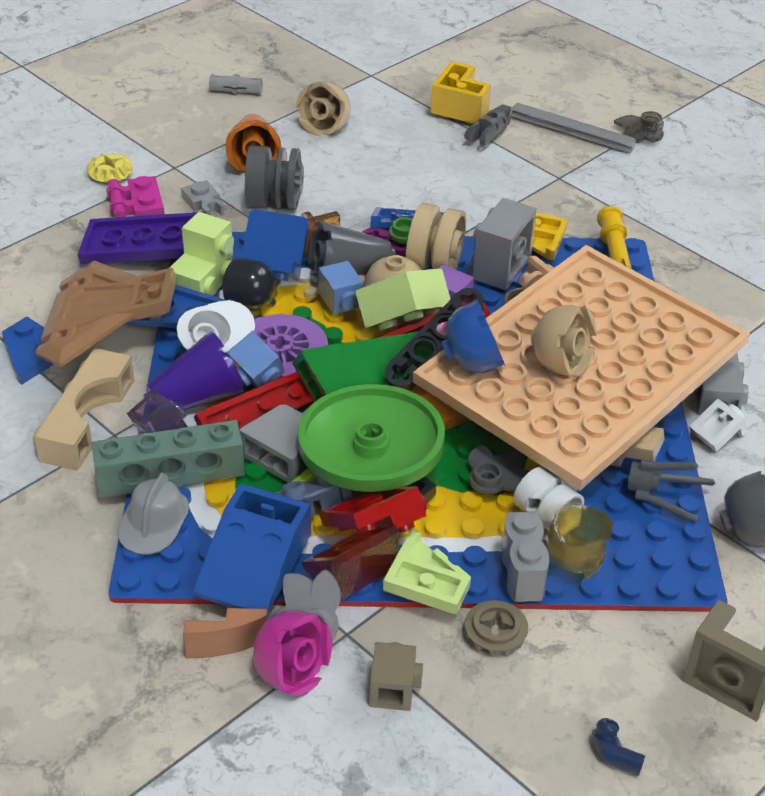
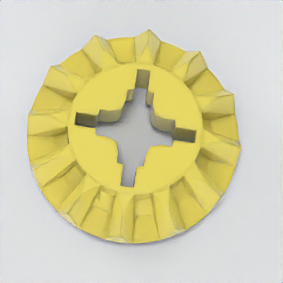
[87,152,133,183]

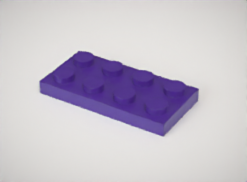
[77,212,206,264]

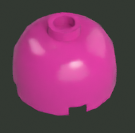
[253,610,333,696]

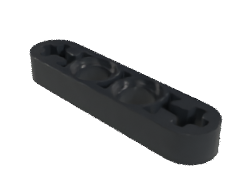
[385,288,484,391]

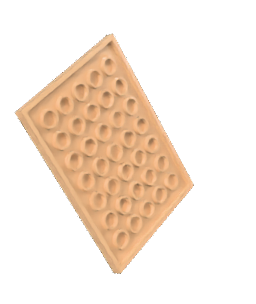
[413,245,750,490]

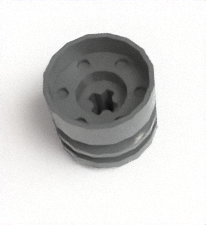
[245,145,304,209]

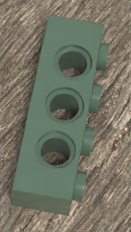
[91,420,245,498]

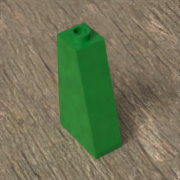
[292,332,433,402]

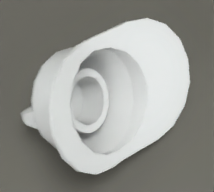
[176,300,255,353]

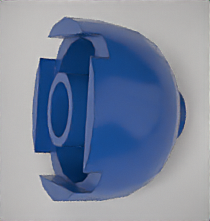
[442,299,505,373]

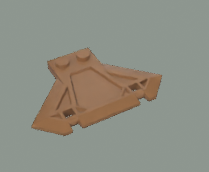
[35,260,177,368]

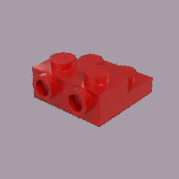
[319,486,427,534]

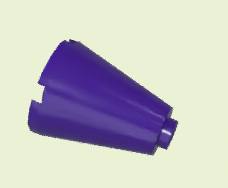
[143,331,244,416]

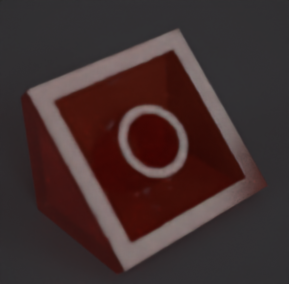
[301,525,399,600]

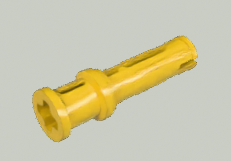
[597,206,633,270]

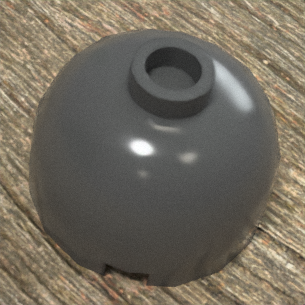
[719,471,765,547]

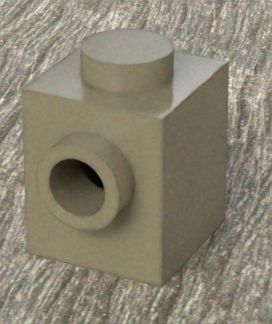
[369,642,423,711]

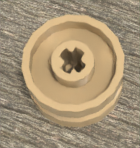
[406,202,467,270]

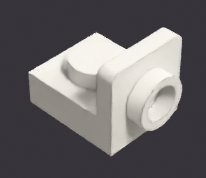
[689,399,747,452]

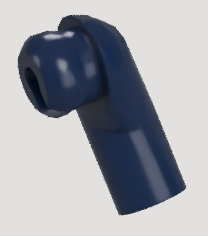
[592,718,646,776]

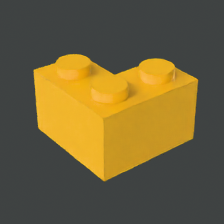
[431,61,491,124]

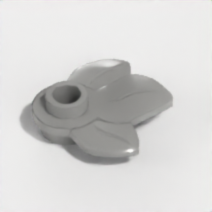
[270,570,341,639]

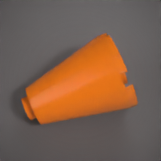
[225,114,281,172]

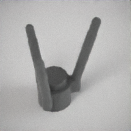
[628,460,715,522]

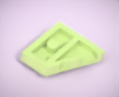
[383,529,471,615]

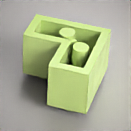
[170,212,234,296]
[355,268,450,331]

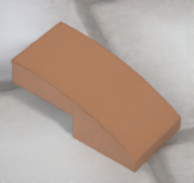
[183,608,268,658]

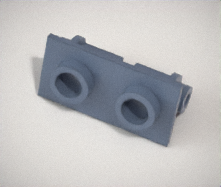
[274,475,352,516]

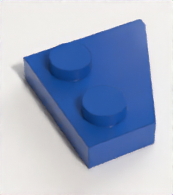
[2,316,54,385]

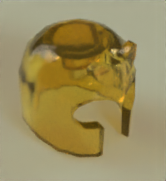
[545,503,613,580]

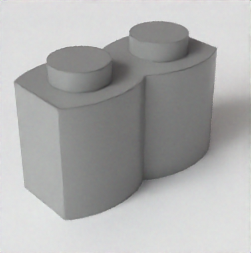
[501,512,549,602]

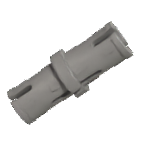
[209,74,263,95]

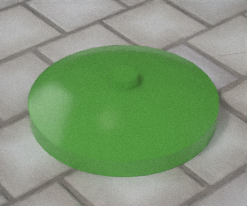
[298,384,445,492]

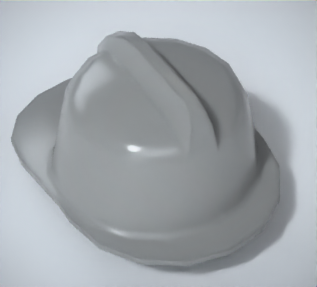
[118,473,189,555]

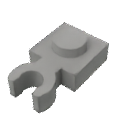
[181,180,224,216]

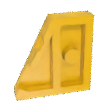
[532,213,568,261]

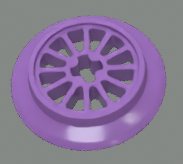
[254,314,328,378]

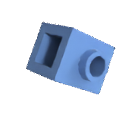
[319,261,363,315]
[227,330,285,388]

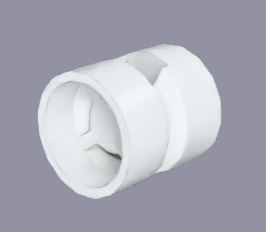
[513,466,585,536]

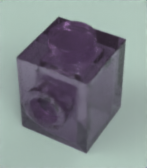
[127,391,188,434]

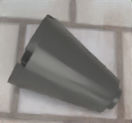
[307,221,396,283]

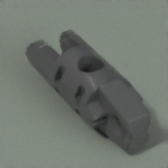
[464,104,512,146]

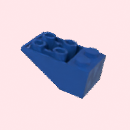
[192,483,311,614]

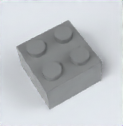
[471,198,537,290]

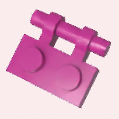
[106,176,164,217]

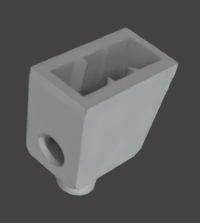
[239,404,308,483]

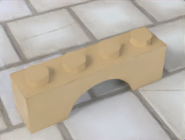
[33,348,135,471]

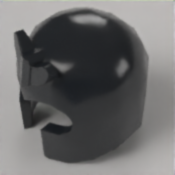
[222,258,281,311]

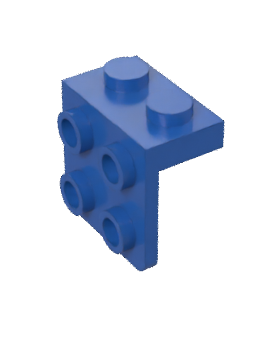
[232,209,310,282]

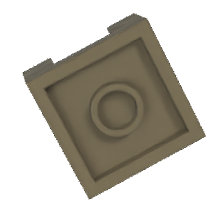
[683,599,765,722]

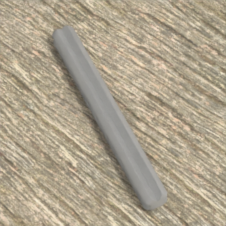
[511,103,636,153]

